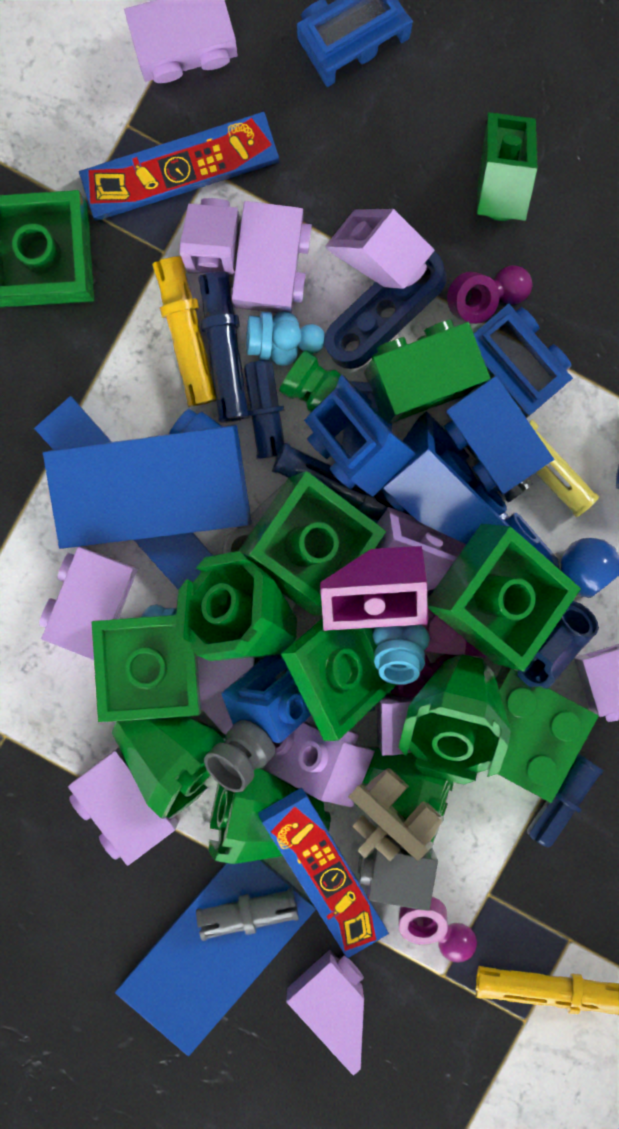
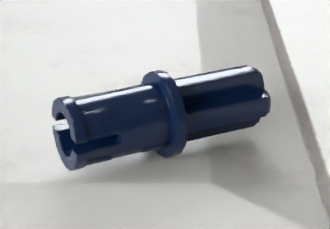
[244,360,285,459]
[527,754,604,847]

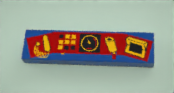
[78,112,279,221]
[258,788,389,959]

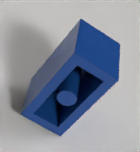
[444,376,554,495]

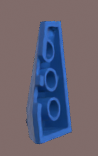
[383,411,560,569]

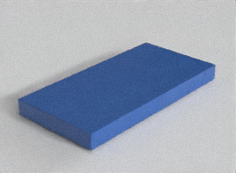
[43,425,252,549]
[115,859,316,1057]

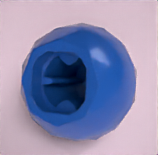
[560,538,619,598]

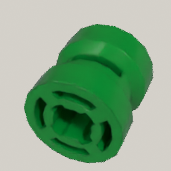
[279,350,345,412]

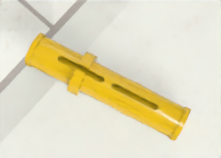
[152,256,217,407]
[476,966,619,1016]

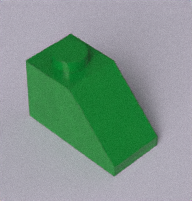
[477,112,538,221]

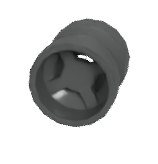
[204,720,275,792]

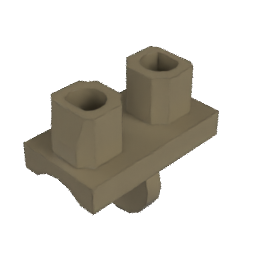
[348,768,444,861]

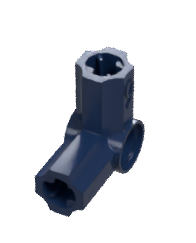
[517,601,599,689]

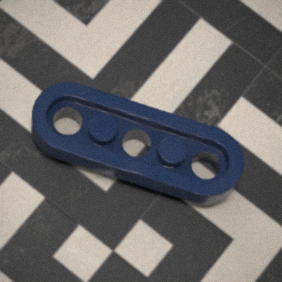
[324,252,447,369]

